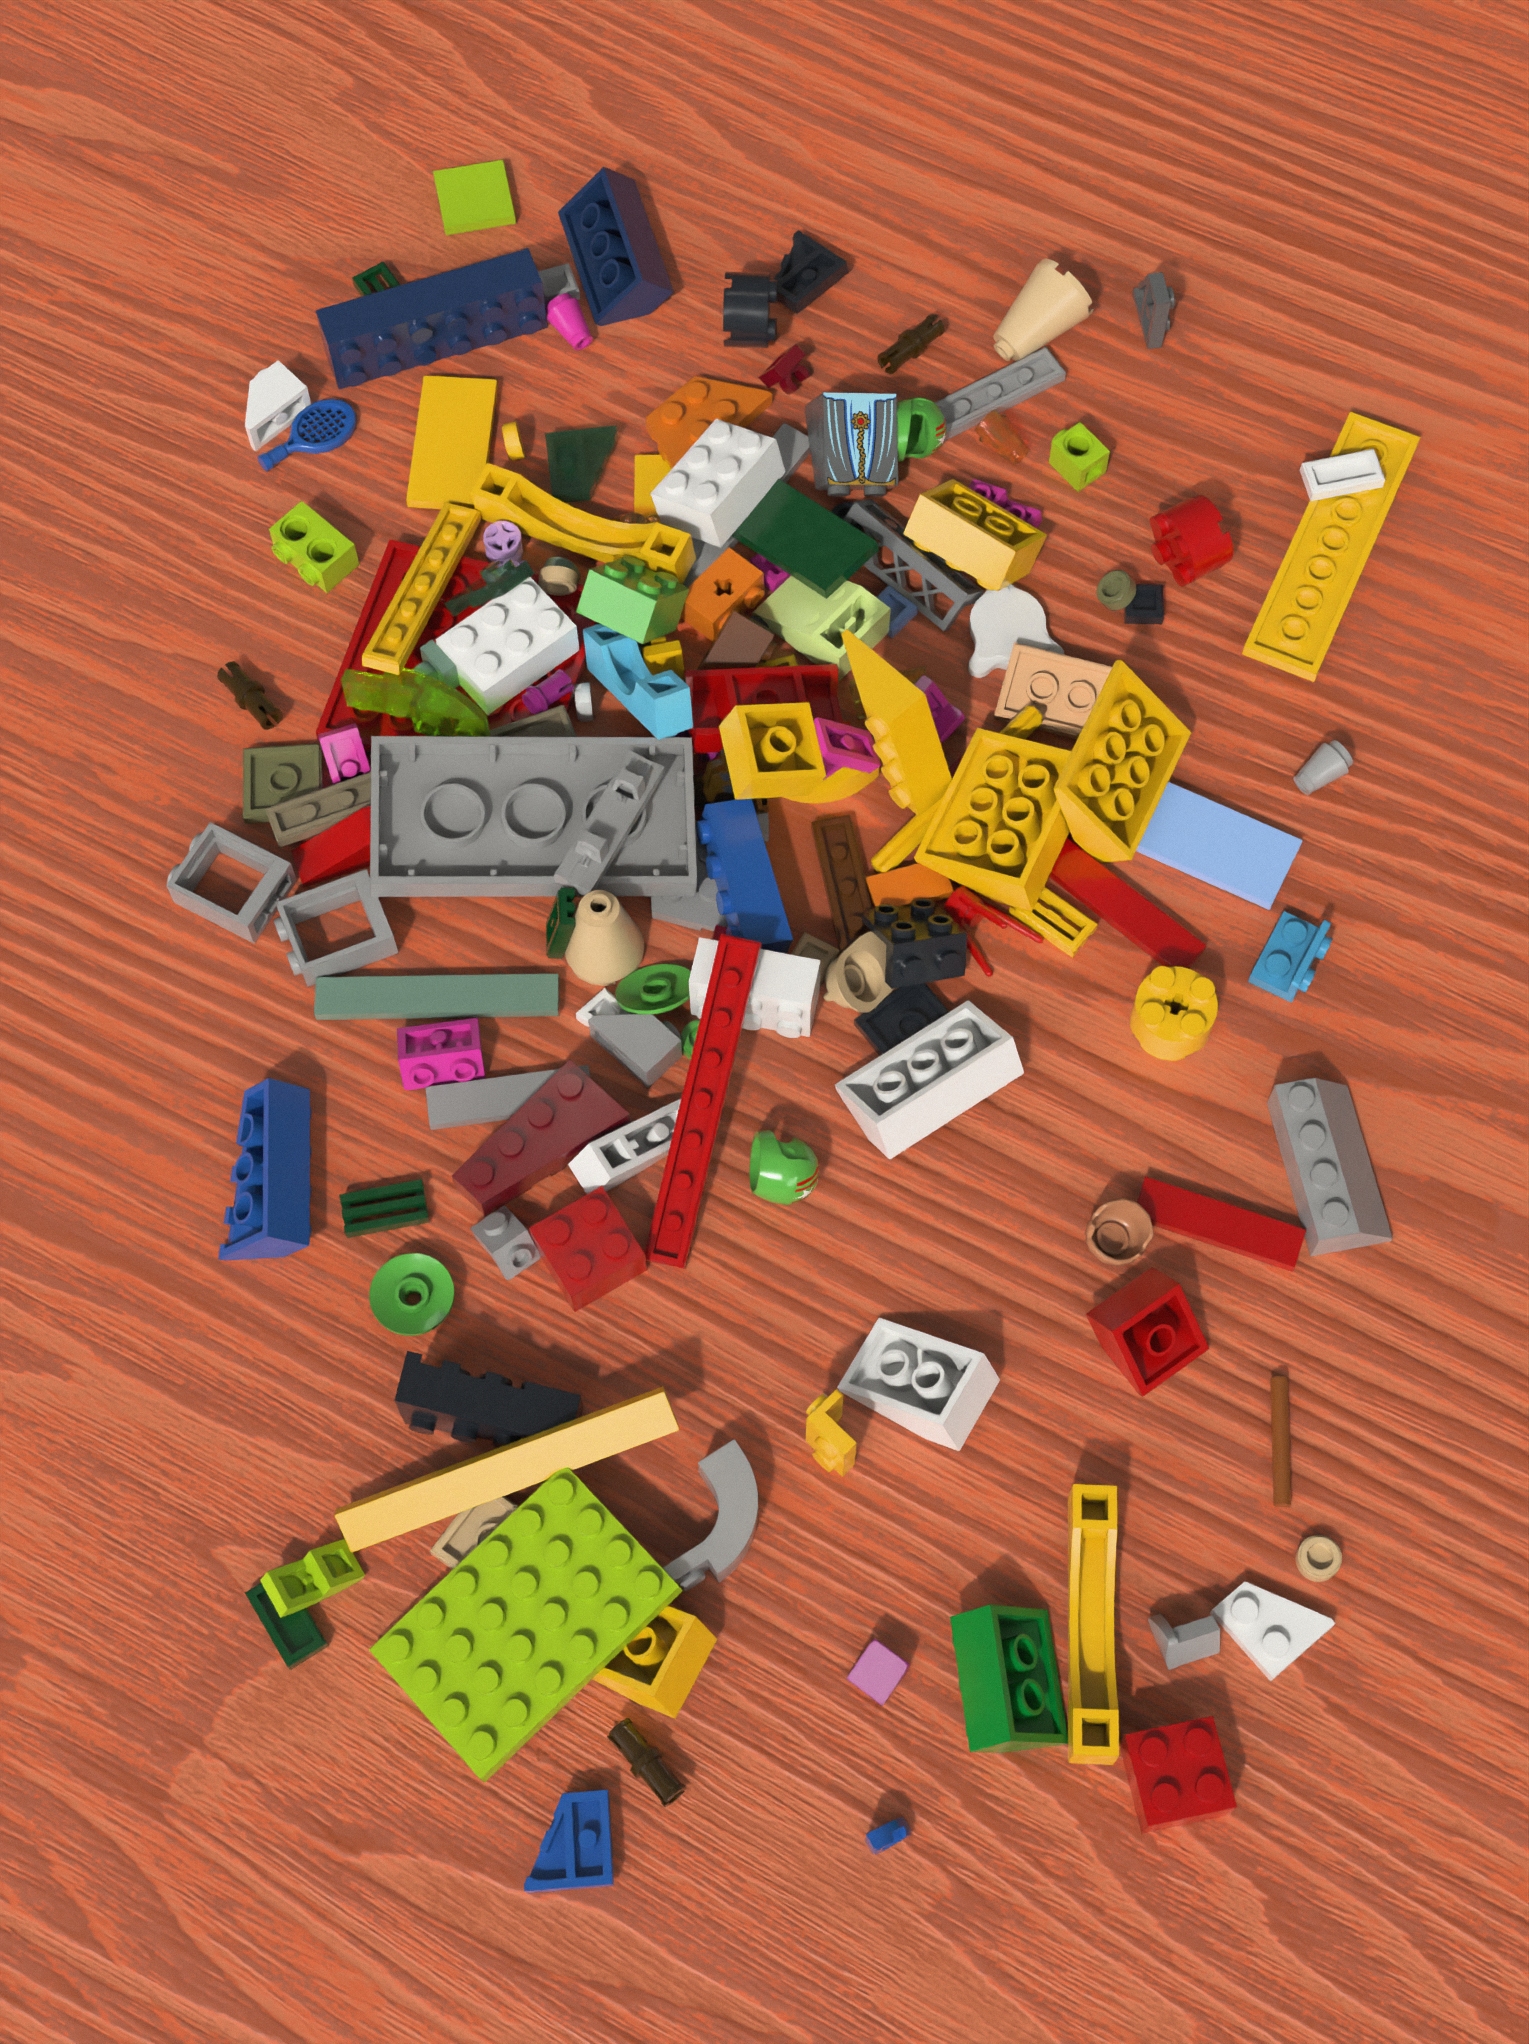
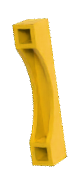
[470,463,696,585]
[1068,1484,1119,1765]

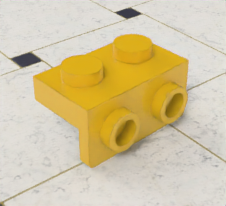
[806,1389,857,1477]

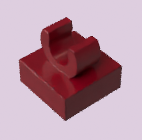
[758,344,810,395]

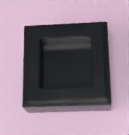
[1124,584,1164,625]

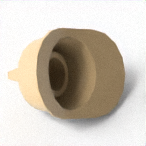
[823,932,895,1013]

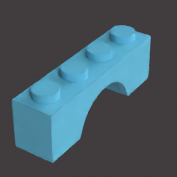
[583,624,693,740]

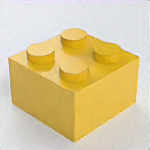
[719,702,826,800]

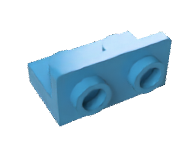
[1248,911,1333,1003]

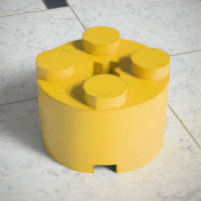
[1130,966,1218,1061]

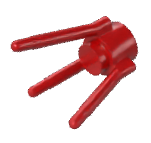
[944,886,1044,977]

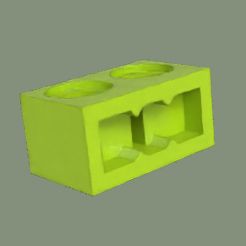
[269,501,360,593]

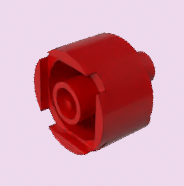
[1149,495,1233,587]

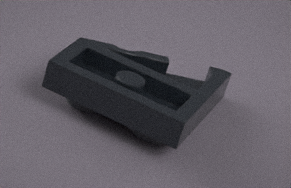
[774,230,848,314]

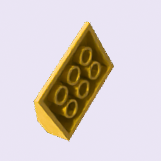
[841,629,952,816]
[1053,660,1191,863]
[914,728,1071,912]

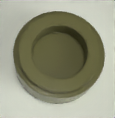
[1096,570,1136,611]

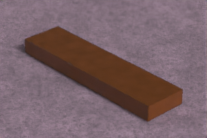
[811,815,872,954]

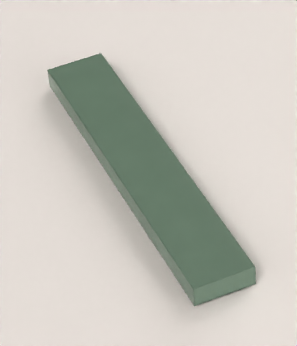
[314,973,559,1020]

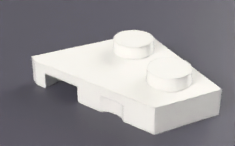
[1210,1581,1336,1681]

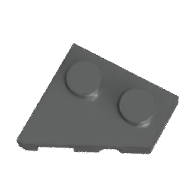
[1132,272,1175,349]

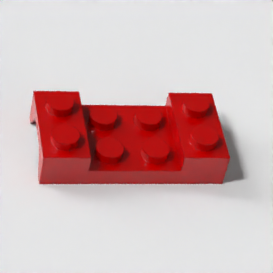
[682,664,851,753]

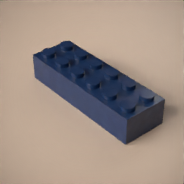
[315,248,548,390]

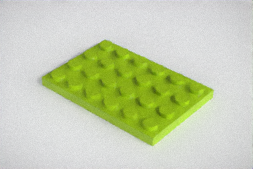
[369,1467,683,1782]

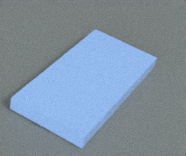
[1136,782,1303,910]

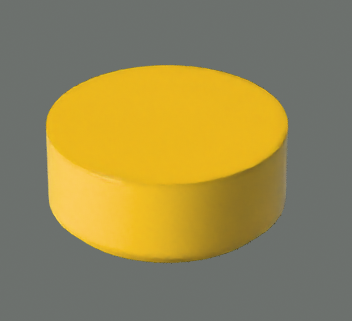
[502,421,525,461]

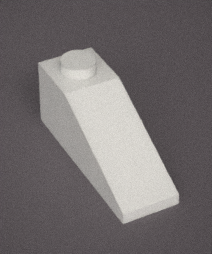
[568,1099,681,1194]

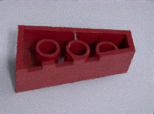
[452,1059,631,1217]

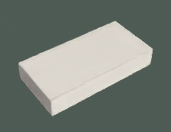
[1299,449,1385,501]

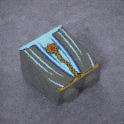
[805,392,898,497]

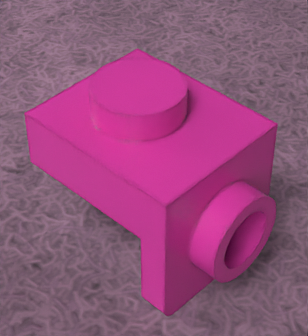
[915,675,965,744]

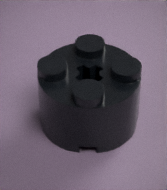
[723,271,778,348]

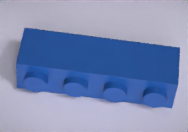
[696,799,793,954]

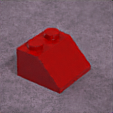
[1086,1267,1209,1397]

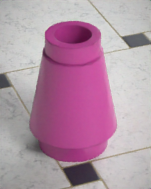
[545,293,593,351]

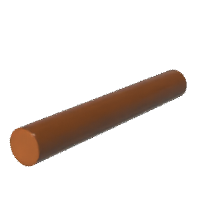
[1270,1376,1291,1507]

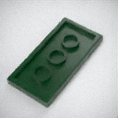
[731,478,879,599]

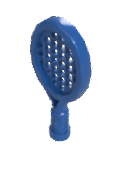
[257,399,357,472]

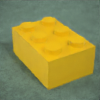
[903,479,1047,591]

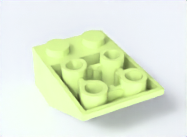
[752,576,891,682]

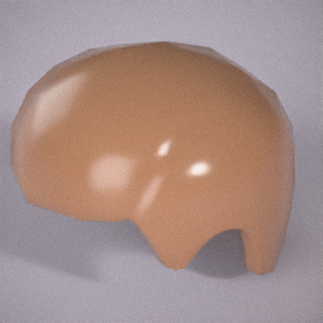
[1085,1198,1154,1267]

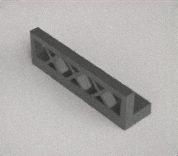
[844,499,984,631]

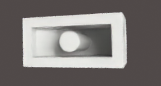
[245,360,311,451]

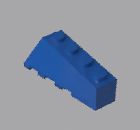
[218,1078,311,1261]

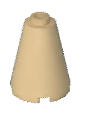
[993,258,1094,361]
[565,890,644,986]

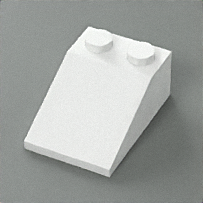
[837,1318,1000,1451]

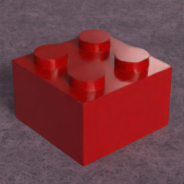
[529,1186,647,1312]
[1119,1716,1237,1834]

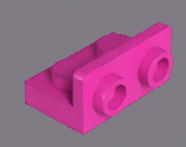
[397,1018,485,1090]

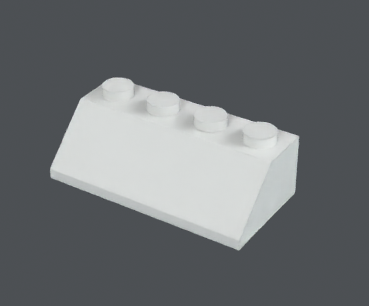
[835,1000,1024,1159]

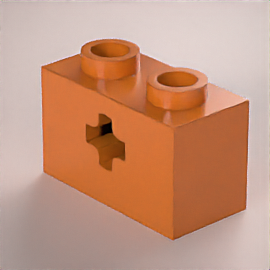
[680,547,765,642]

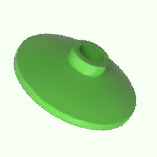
[615,964,691,1015]
[369,1253,455,1336]

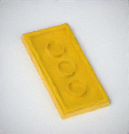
[406,376,498,510]

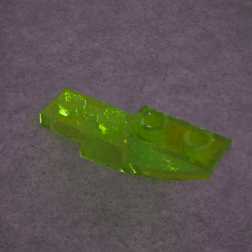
[341,668,491,737]

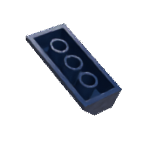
[558,167,674,326]

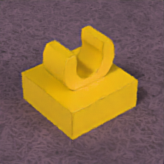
[641,636,685,679]

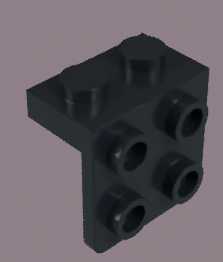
[862,898,967,989]

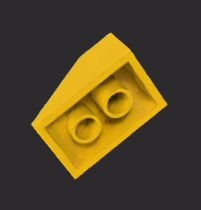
[593,1606,717,1719]

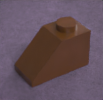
[696,607,776,670]

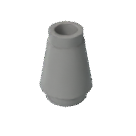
[1293,740,1353,795]

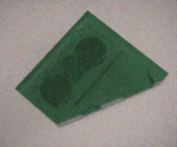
[545,426,618,503]
[444,558,534,616]

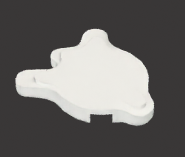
[968,584,1064,678]

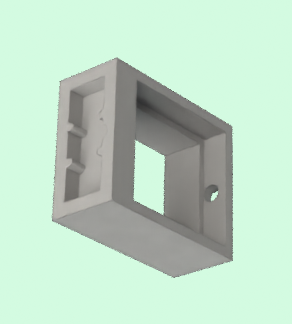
[166,822,297,944]
[273,869,398,987]

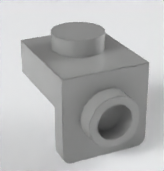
[470,1205,541,1280]

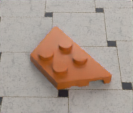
[646,376,773,469]

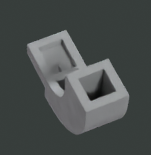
[663,1439,758,1591]

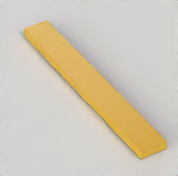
[335,1386,679,1553]

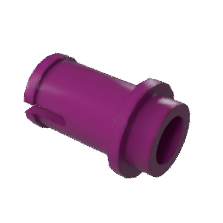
[522,669,574,715]

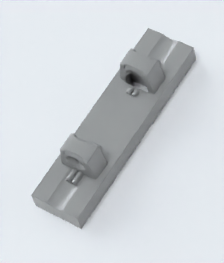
[554,750,665,896]

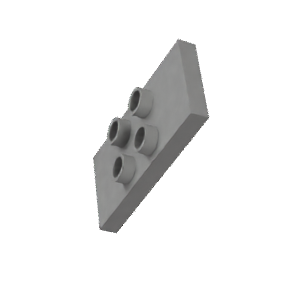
[370,736,697,897]

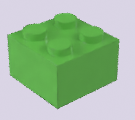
[576,556,690,644]

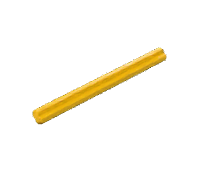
[871,705,1043,874]

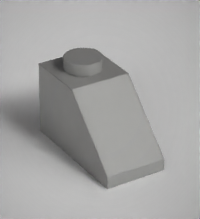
[588,1014,682,1088]

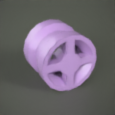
[483,521,523,568]

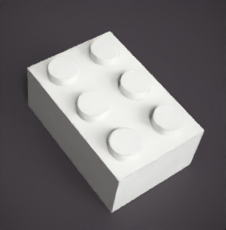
[650,419,785,548]
[435,575,579,715]
[689,937,821,1038]

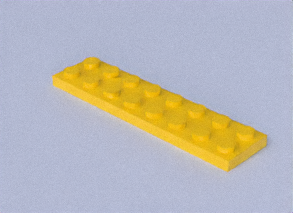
[1242,412,1421,682]

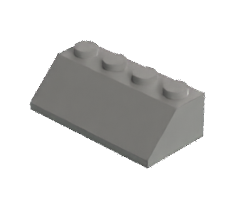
[1267,1078,1393,1257]

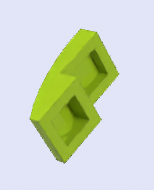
[260,1539,365,1618]

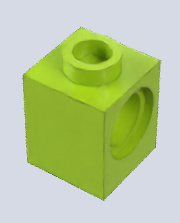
[1049,422,1110,492]

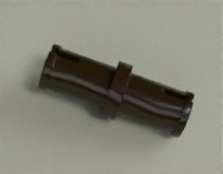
[877,314,945,374]
[217,661,283,730]
[607,1718,687,1807]

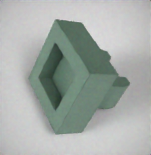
[412,640,460,694]

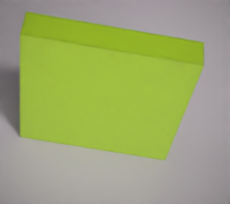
[433,160,516,236]

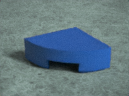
[865,1817,912,1855]

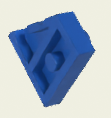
[524,1790,614,1893]

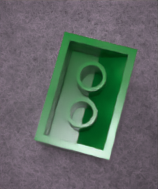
[950,1604,1068,1753]

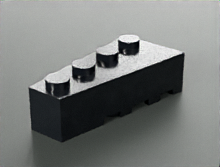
[394,1351,583,1448]

